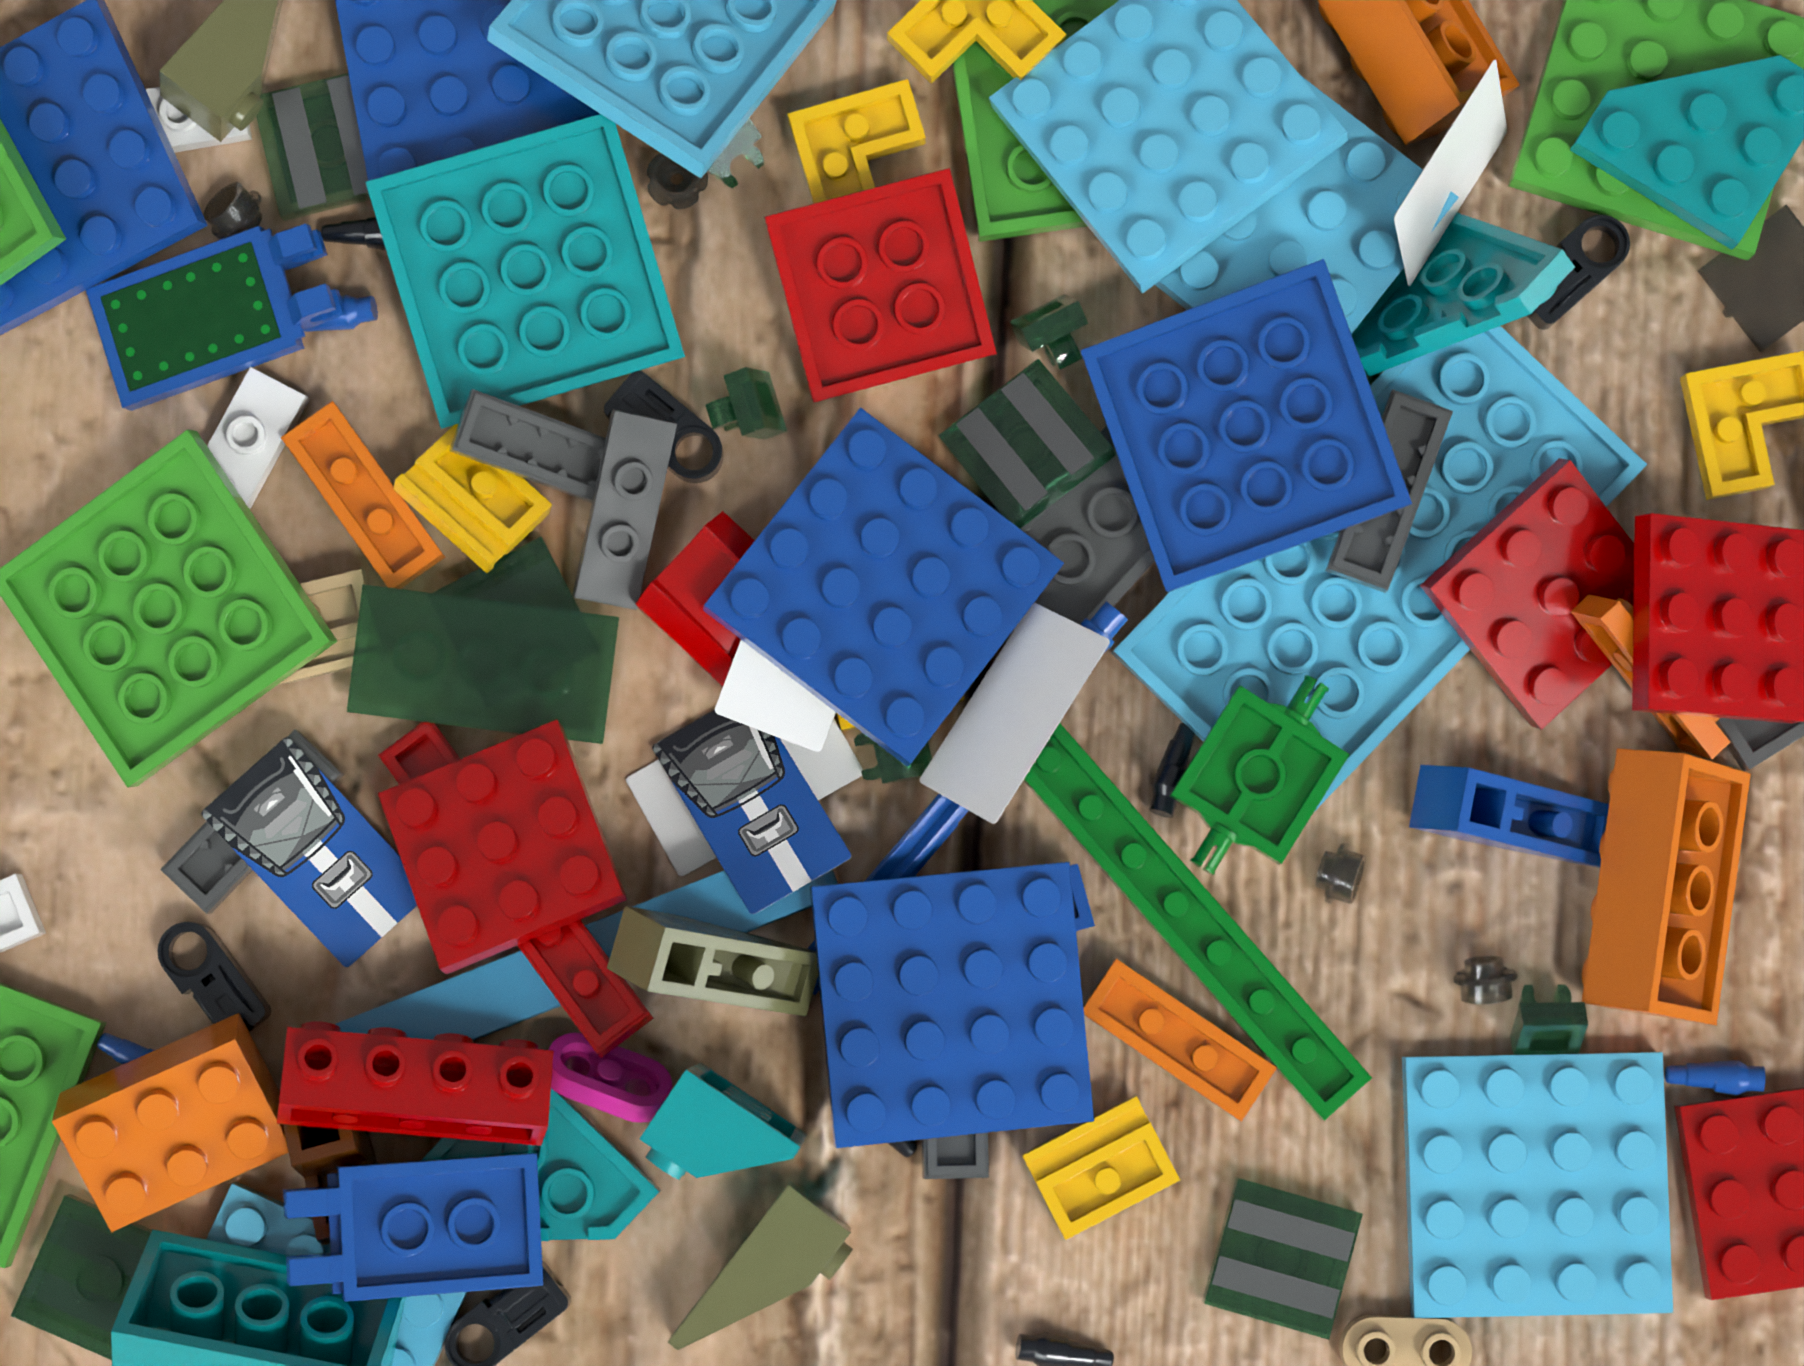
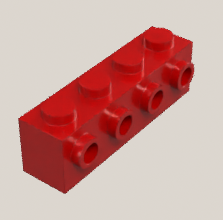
[277,1021,554,1146]

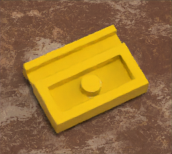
[393,424,552,573]
[1021,1095,1180,1240]

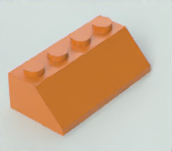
[1318,0,1520,145]
[1581,748,1751,1026]

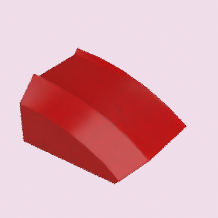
[635,511,755,687]

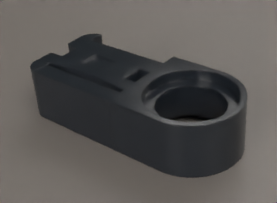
[1527,215,1630,330]
[604,370,724,483]
[157,922,271,1032]
[445,1260,571,1366]

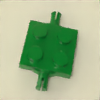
[1169,675,1350,875]

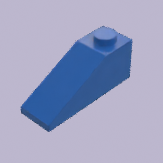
[1409,765,1609,868]

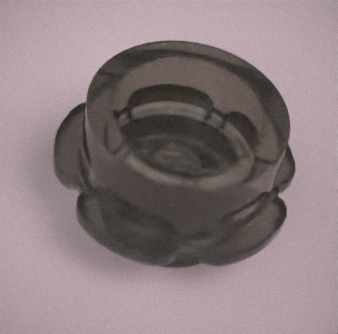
[647,153,708,210]
[203,182,263,240]
[1315,843,1366,904]
[1453,956,1518,1004]

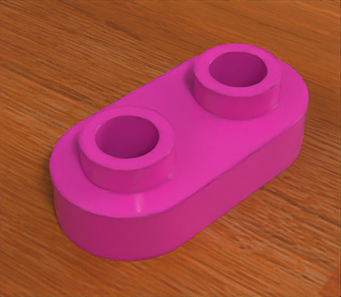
[549,1033,672,1123]

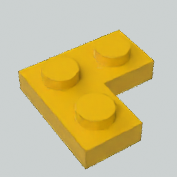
[887,0,1067,84]
[787,79,926,203]
[1680,351,1804,500]

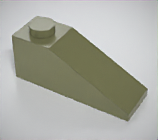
[159,0,283,142]
[607,906,818,1016]
[668,1181,853,1350]

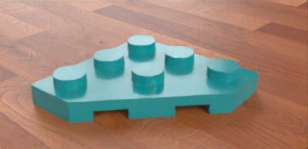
[1570,55,1804,250]
[1352,212,1575,376]
[422,1088,661,1241]

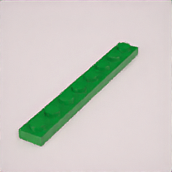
[1023,723,1372,1121]

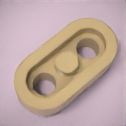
[1339,1314,1472,1366]

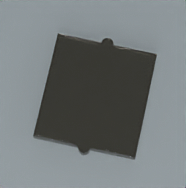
[1697,204,1804,353]

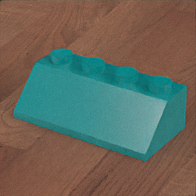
[639,1062,807,1180]
[111,1229,406,1366]

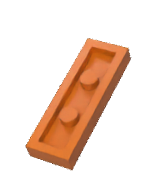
[281,401,445,594]
[1571,594,1730,760]
[1083,959,1277,1122]

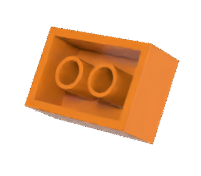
[52,1013,289,1232]

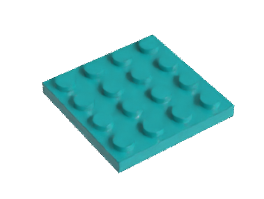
[365,114,685,429]

